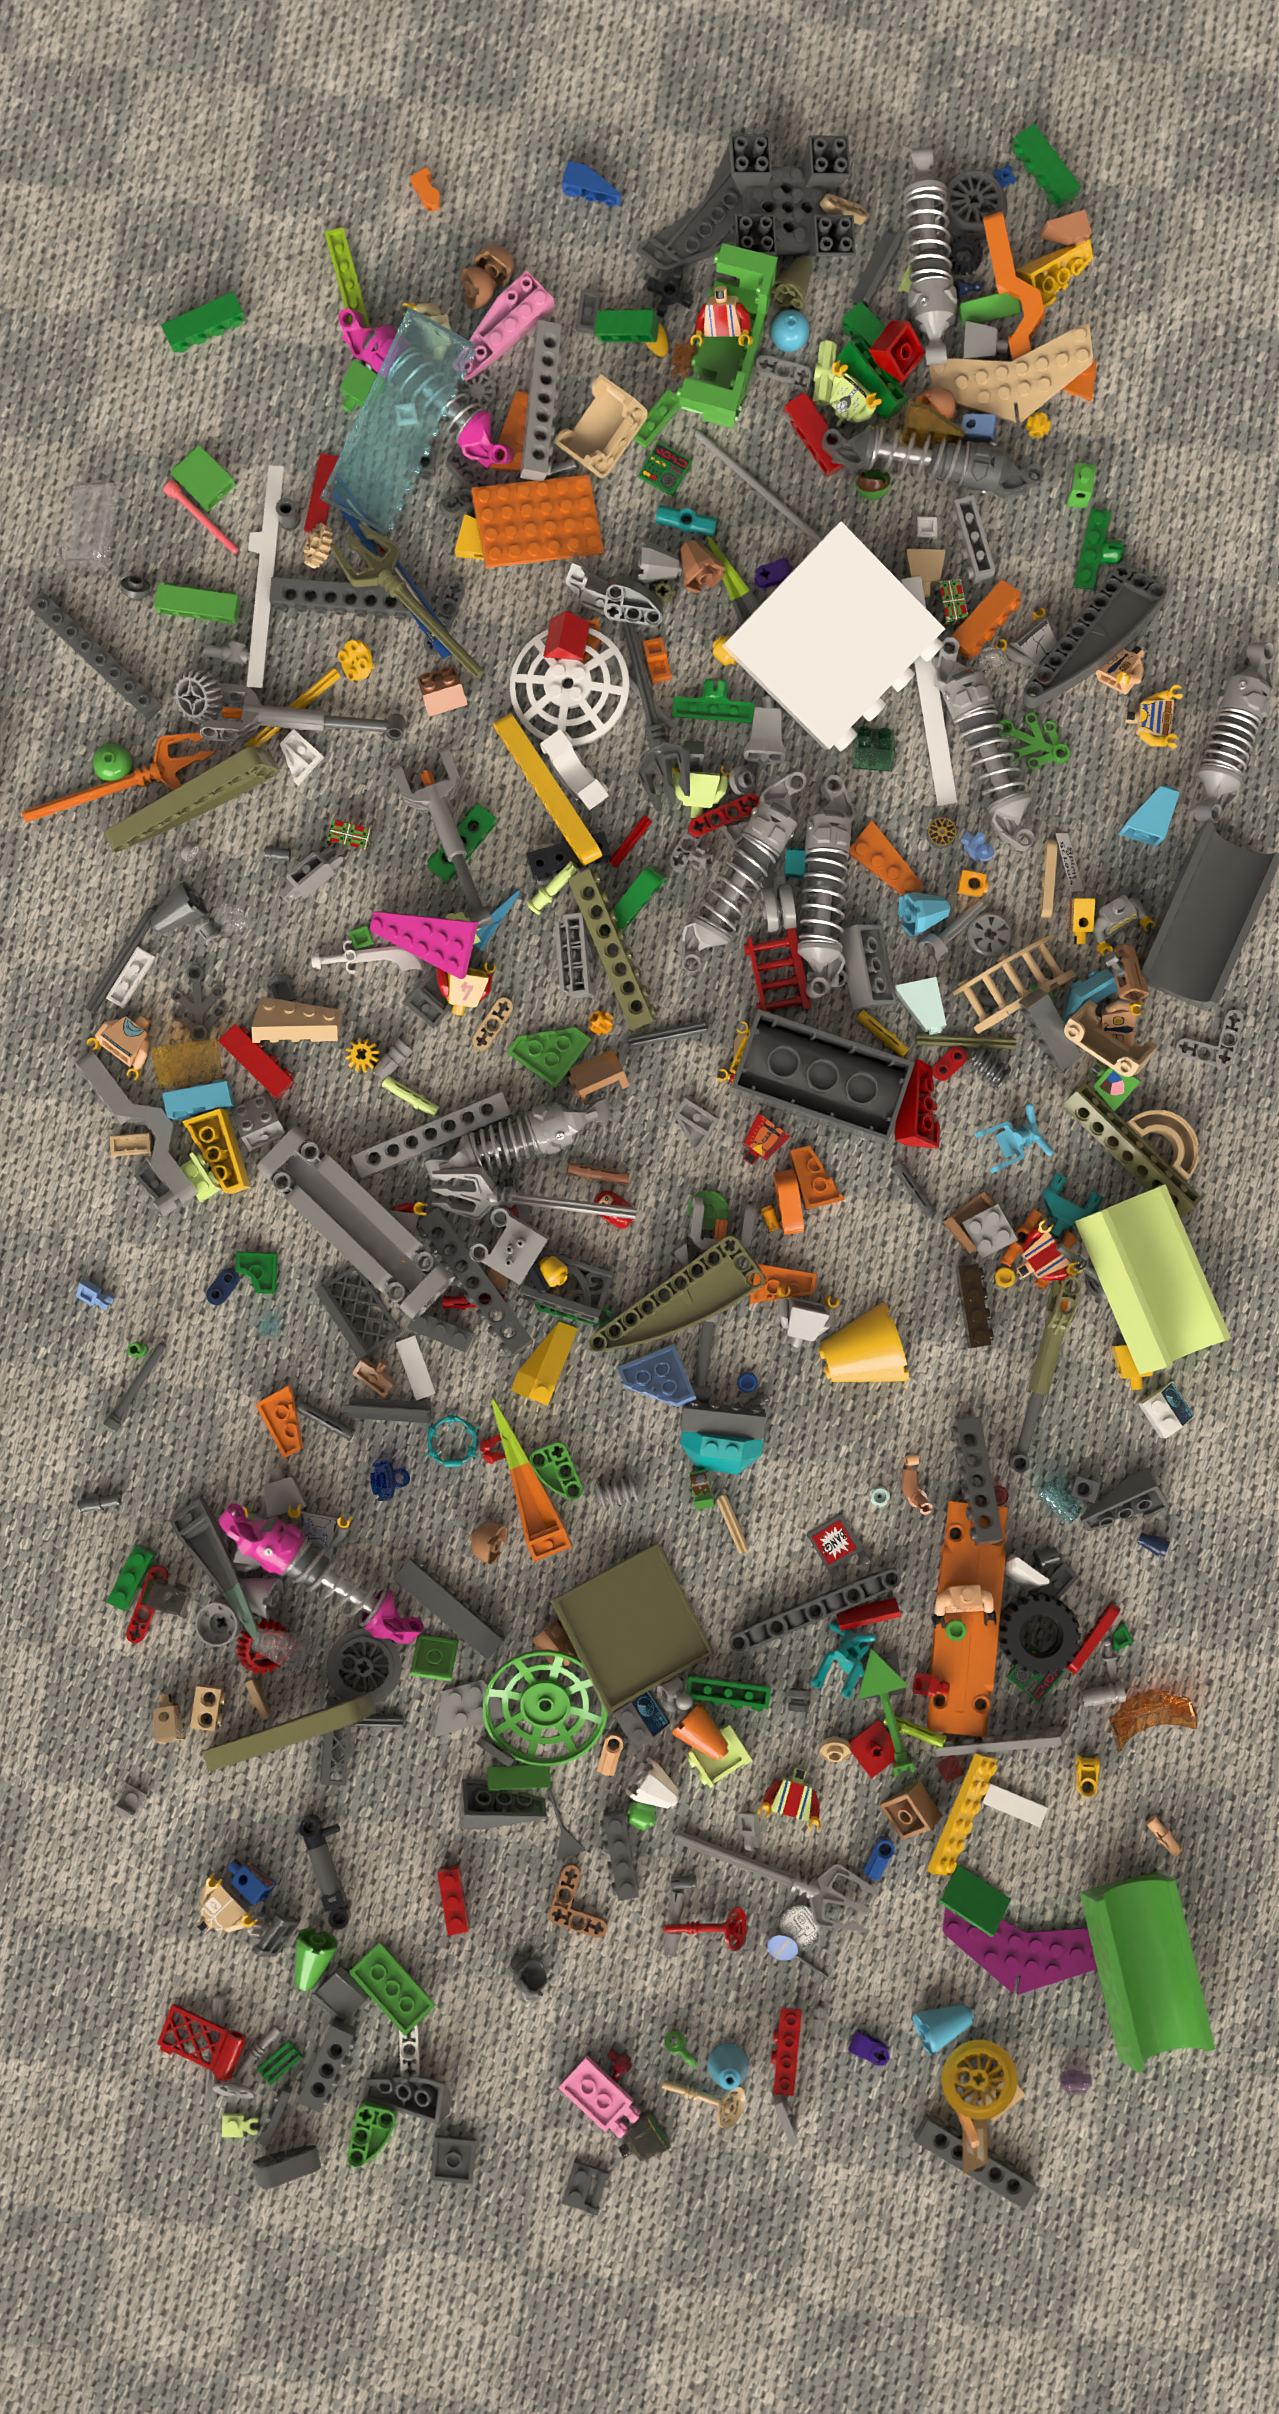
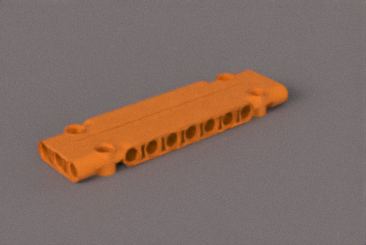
[926,1501,1008,1737]

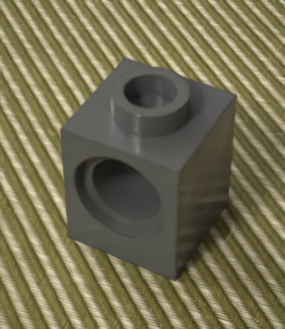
[413,445,436,479]
[684,741,704,772]
[1066,1475,1101,1503]

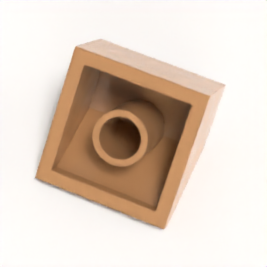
[880,1781,943,1840]

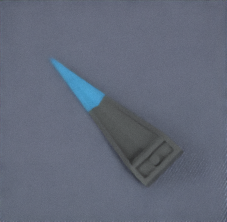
[402,890,520,1029]

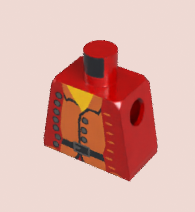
[743,1113,790,1165]

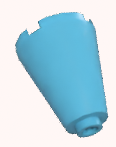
[913,2004,974,2055]
[707,2043,749,2090]

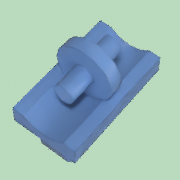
[961,831,994,864]

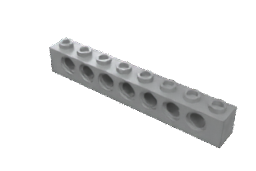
[520,320,564,481]
[351,1091,512,1180]

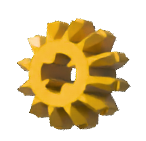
[345,1038,380,1073]

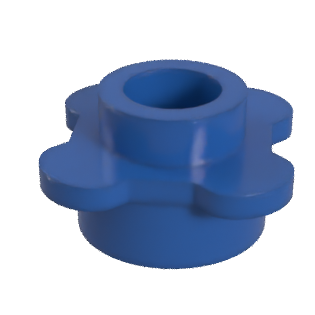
[993,165,1016,188]

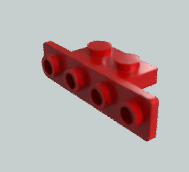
[770,2007,802,2096]

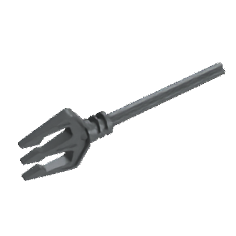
[622,621,690,812]

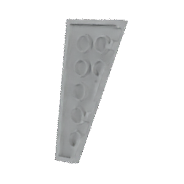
[936,1725,1070,1756]

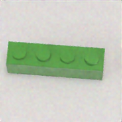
[154,582,241,624]

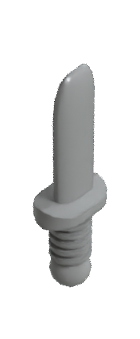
[1102,1638,1118,1684]

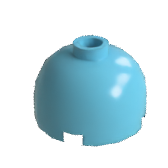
[770,309,810,352]

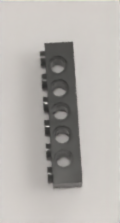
[951,1417,1003,1546]
[913,2114,1037,2210]

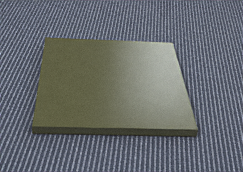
[550,1542,714,1713]

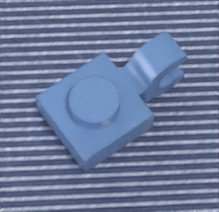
[76,1279,115,1310]

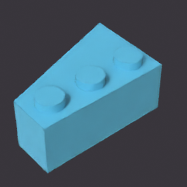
[162,1079,236,1121]

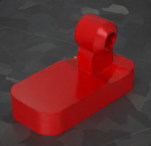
[912,1673,950,1697]

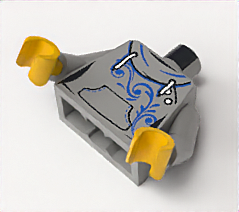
[287,1504,352,1551]

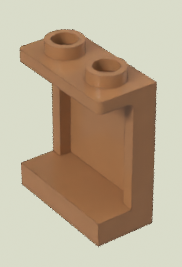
[568,1049,630,1105]
[943,1191,1008,1254]

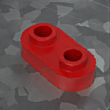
[932,1046,967,1081]

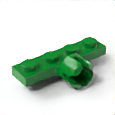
[1074,509,1124,590]
[672,678,754,724]

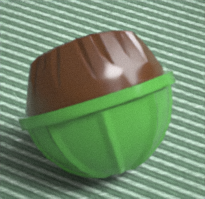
[855,469,891,501]

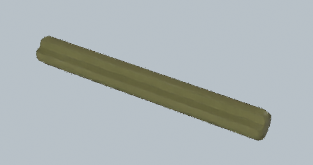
[915,1034,1017,1050]

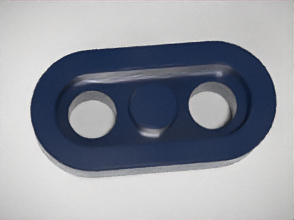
[206,1268,240,1305]

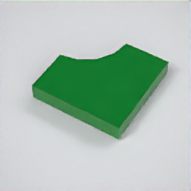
[235,1251,278,1294]

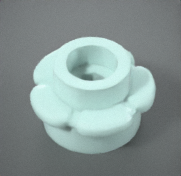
[870,1486,890,1507]

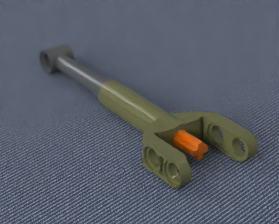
[1009,1276,1082,1473]

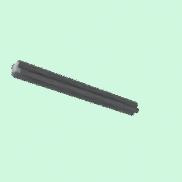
[85,908,155,1014]

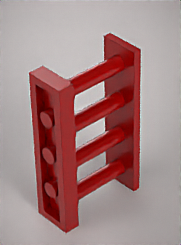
[743,928,812,1012]

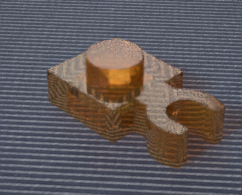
[671,343,696,381]

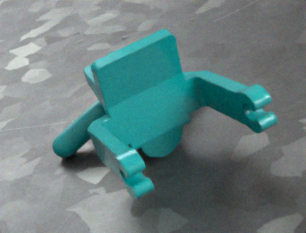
[811,1622,876,1698]

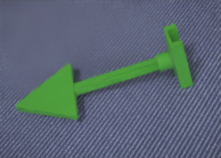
[859,1650,915,1777]

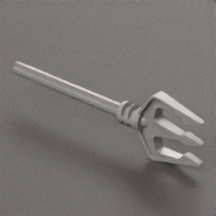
[431,1167,637,1220]
[674,1830,879,1932]

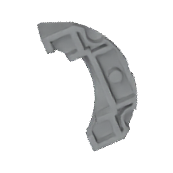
[565,553,649,614]

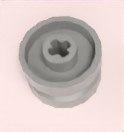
[761,884,796,932]

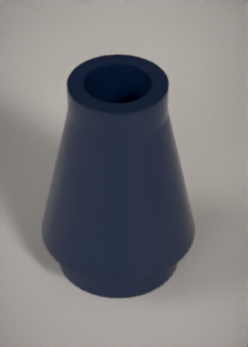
[1137,1532,1170,1557]

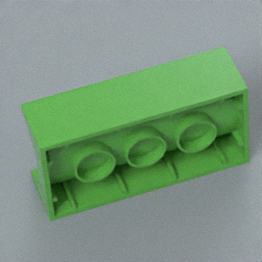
[1079,1871,1216,2072]

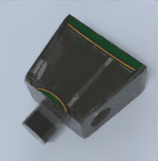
[618,2107,671,2161]

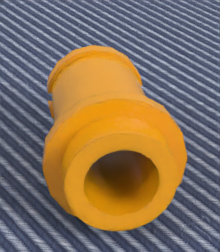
[760,1205,781,1232]

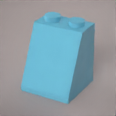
[1118,785,1180,847]

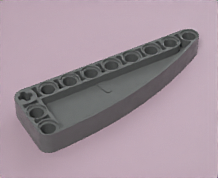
[1023,564,1167,708]

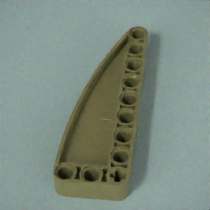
[104,746,280,852]
[589,1236,766,1352]
[202,1692,377,1772]

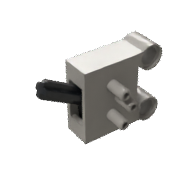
[470,1207,550,1294]

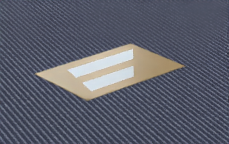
[963,2119,988,2175]

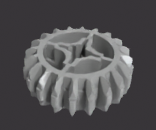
[173,668,223,724]

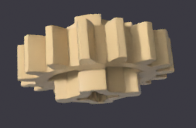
[303,523,333,569]

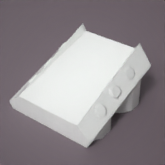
[1004,1554,1049,1592]

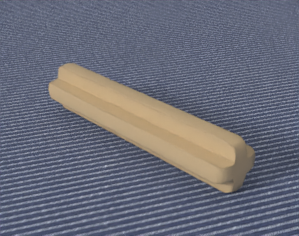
[716,1494,749,1553]

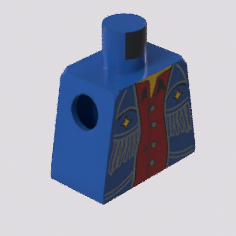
[228,1859,278,1905]

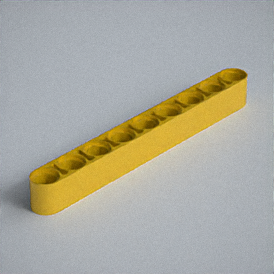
[493,713,602,866]

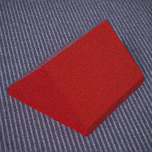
[543,611,590,661]

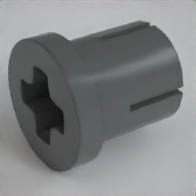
[1033,1547,1060,1570]

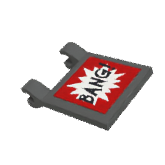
[807,1514,870,1583]

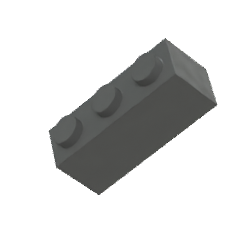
[408,1313,474,1352]

